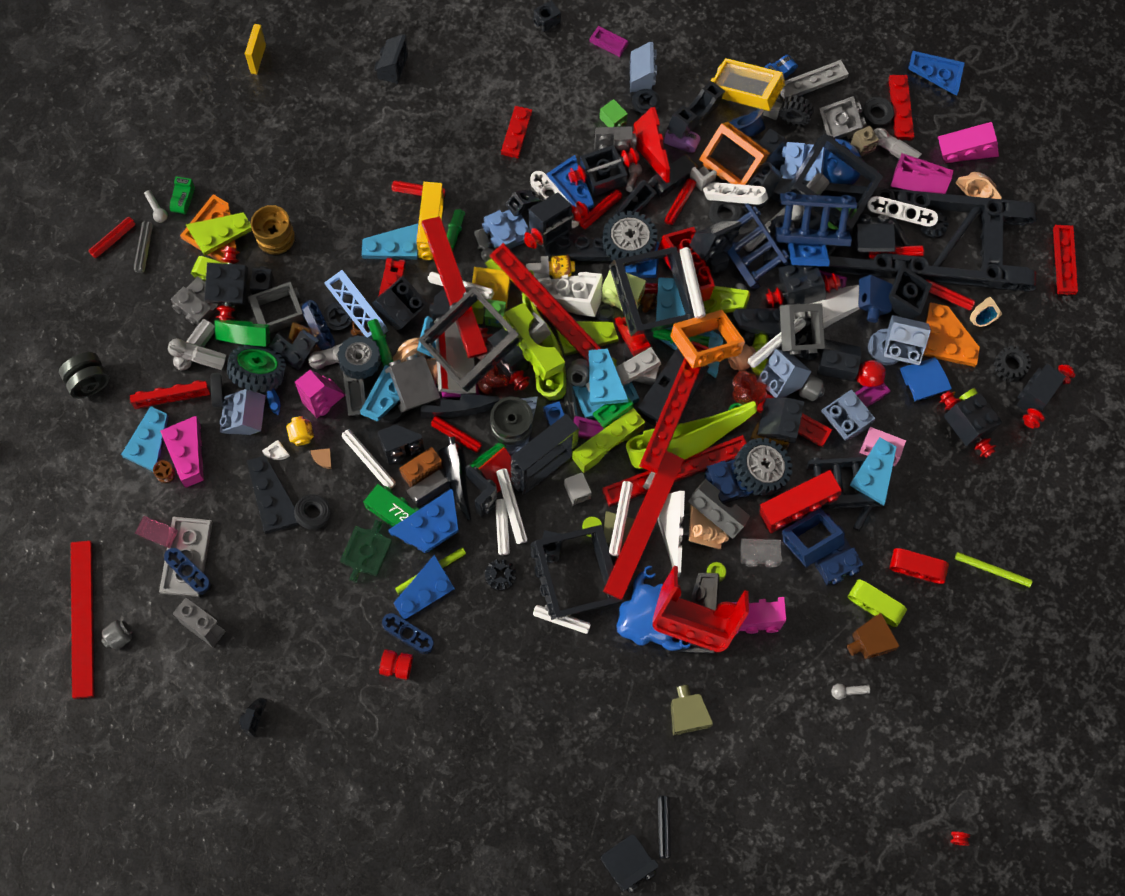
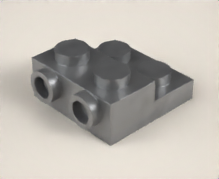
[819,96,867,139]
[594,126,636,157]
[170,277,222,325]

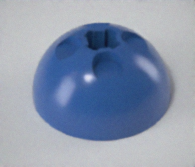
[823,139,861,185]

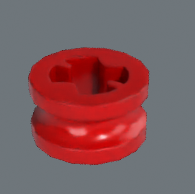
[950,832,970,846]

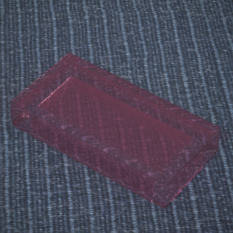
[135,516,178,548]

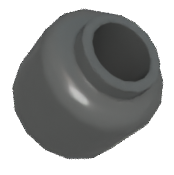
[567,359,589,386]
[797,374,825,401]
[102,620,133,650]

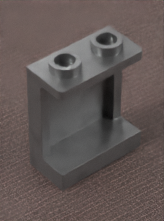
[385,354,440,413]
[173,598,226,647]

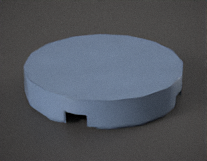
[868,329,899,365]

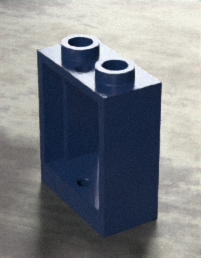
[782,508,845,567]

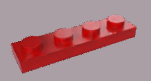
[889,75,914,140]
[1053,225,1078,295]
[130,380,210,409]
[757,393,832,447]

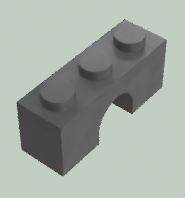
[687,479,750,539]

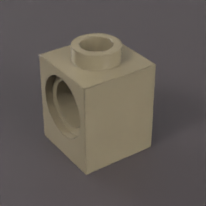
[851,126,879,157]

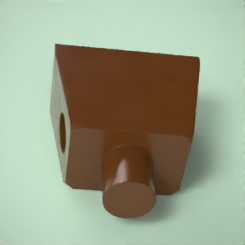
[847,613,899,659]

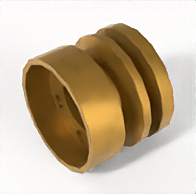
[251,205,295,254]

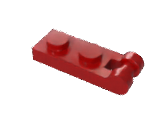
[378,257,406,296]
[615,317,651,356]

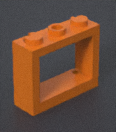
[699,122,770,185]
[670,310,745,369]

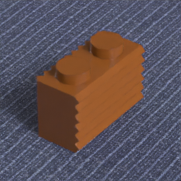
[400,447,442,488]

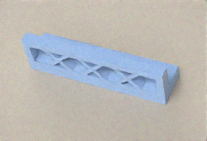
[324,270,388,338]

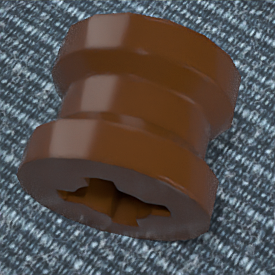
[153,460,175,483]

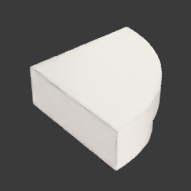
[262,440,290,460]

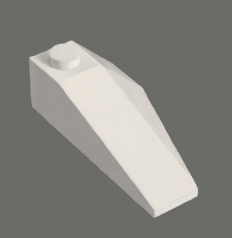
[537,272,603,317]
[805,285,860,328]
[658,491,685,577]

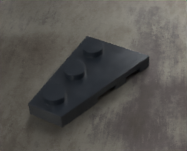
[733,308,781,339]

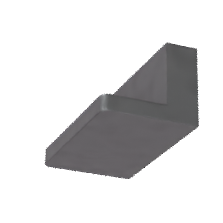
[407,470,450,508]

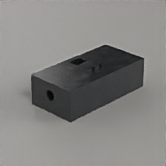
[637,348,710,426]

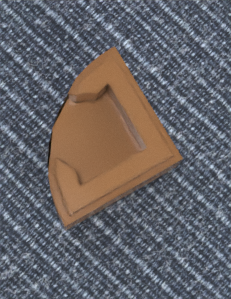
[311,449,332,469]

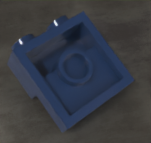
[704,460,753,504]
[814,536,863,585]

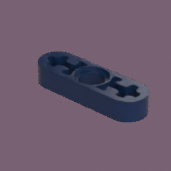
[301,300,335,350]
[164,548,211,594]
[382,613,434,654]

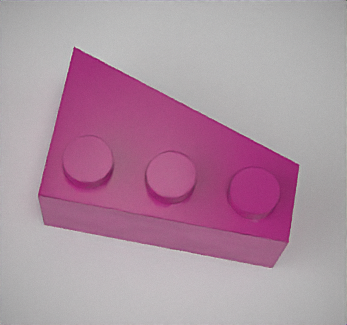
[938,122,999,163]
[891,153,953,194]
[160,416,203,488]

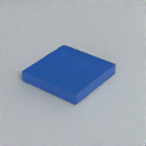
[787,243,830,266]

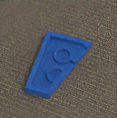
[908,51,964,96]
[546,155,594,210]
[393,555,455,620]

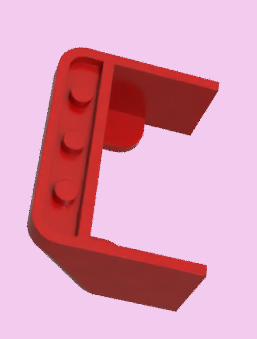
[652,565,749,652]

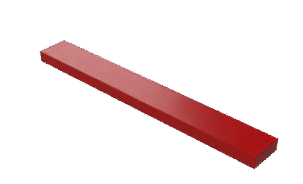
[421,216,488,359]
[489,243,601,362]
[639,341,709,473]
[602,435,747,507]
[603,451,684,600]
[71,541,94,699]

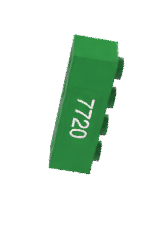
[363,484,419,527]

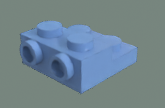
[780,142,826,181]
[482,210,529,249]

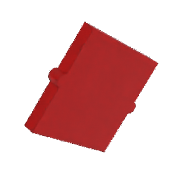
[478,447,512,493]

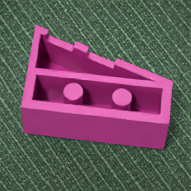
[295,370,346,418]
[732,597,786,634]

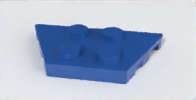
[388,489,459,553]

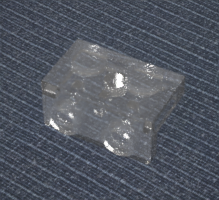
[741,539,782,567]

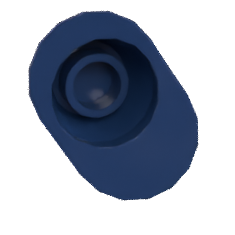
[729,109,765,137]

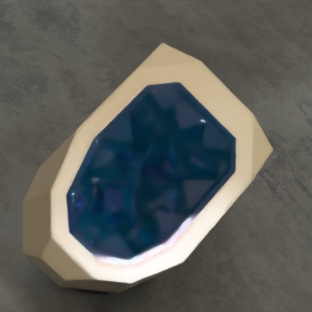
[970,297,1002,327]

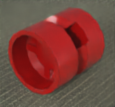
[379,649,413,680]

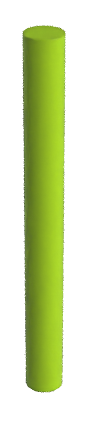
[395,548,466,595]
[955,552,1032,587]

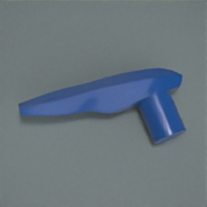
[267,388,280,415]

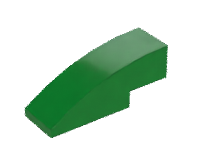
[215,320,270,347]

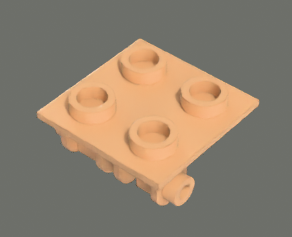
[689,505,729,549]

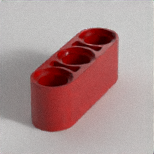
[890,548,949,584]

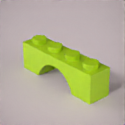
[503,303,565,381]
[572,408,645,473]

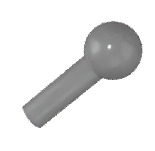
[626,163,642,192]
[144,190,168,223]
[831,684,870,700]

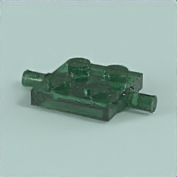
[340,519,392,583]

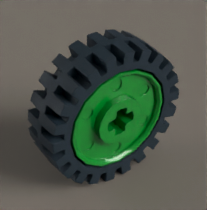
[227,345,286,392]

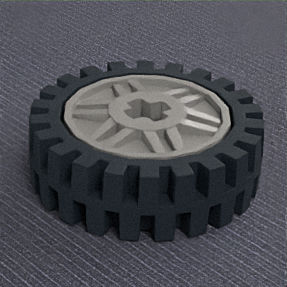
[603,211,658,266]
[733,438,792,496]

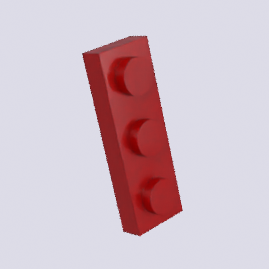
[501,106,532,159]

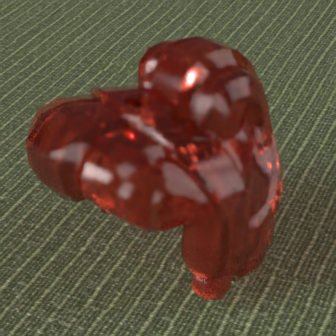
[477,366,510,394]
[732,371,768,405]

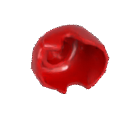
[857,360,886,387]

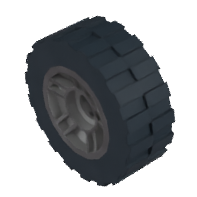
[337,335,381,379]

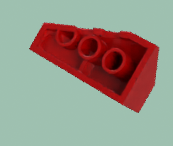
[632,107,670,183]

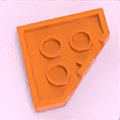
[180,194,237,264]
[923,303,980,367]

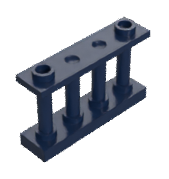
[775,192,857,246]
[727,203,791,290]

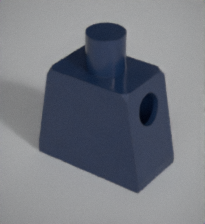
[858,275,893,323]

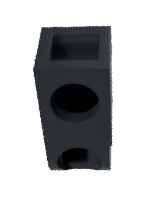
[505,189,542,216]

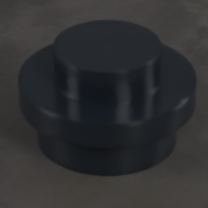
[596,304,615,322]

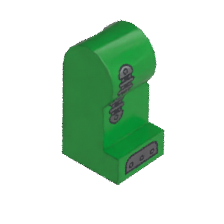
[170,177,195,214]

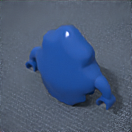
[616,566,691,651]

